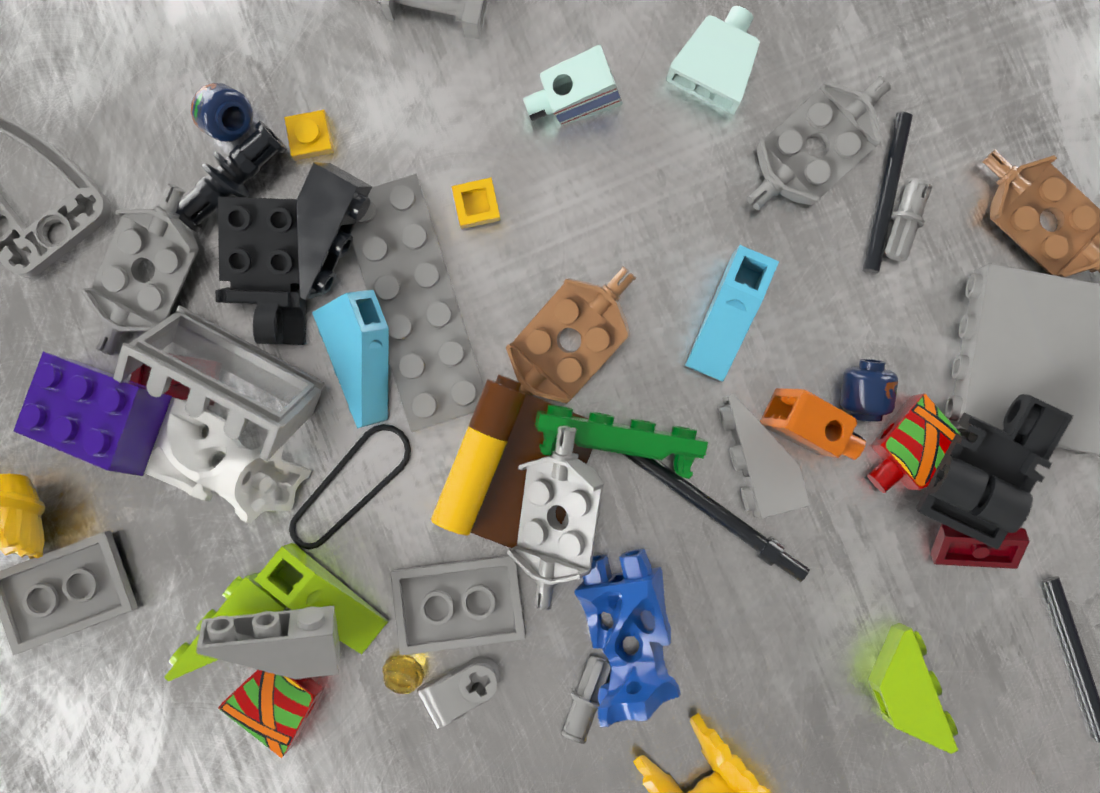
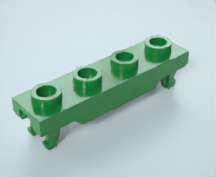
[535,405,708,479]

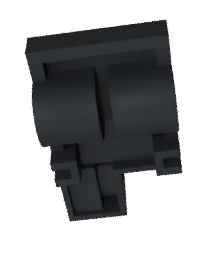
[215,197,306,345]
[916,394,1073,550]

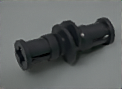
[175,121,287,232]

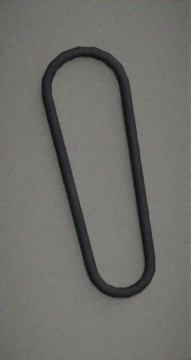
[289,424,411,550]

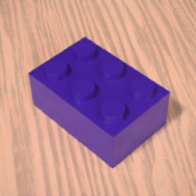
[13,352,172,476]

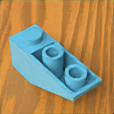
[685,245,779,382]
[312,290,389,429]

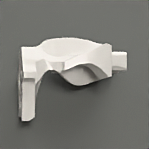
[144,397,312,523]

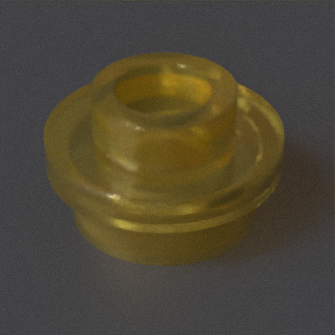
[382,655,425,694]

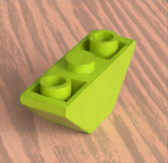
[868,623,958,754]

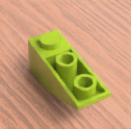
[254,543,389,655]
[164,573,290,682]

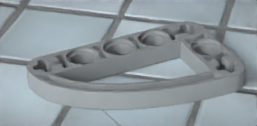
[0,114,111,278]

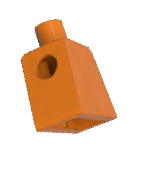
[760,388,866,460]

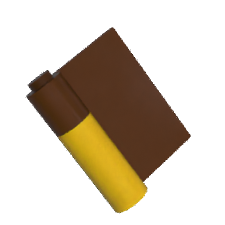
[430,374,593,548]

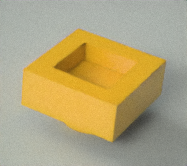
[284,110,334,161]
[451,177,501,229]

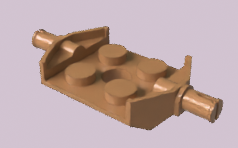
[982,149,1100,277]
[506,266,636,404]

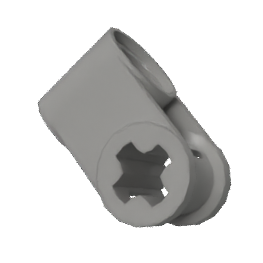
[417,656,500,728]

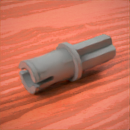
[885,178,933,261]
[561,656,611,744]

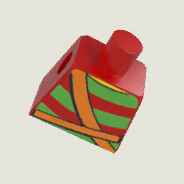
[867,393,961,493]
[218,670,323,758]

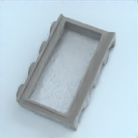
[113,305,325,461]

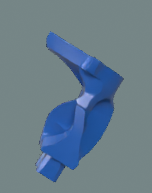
[574,549,681,727]

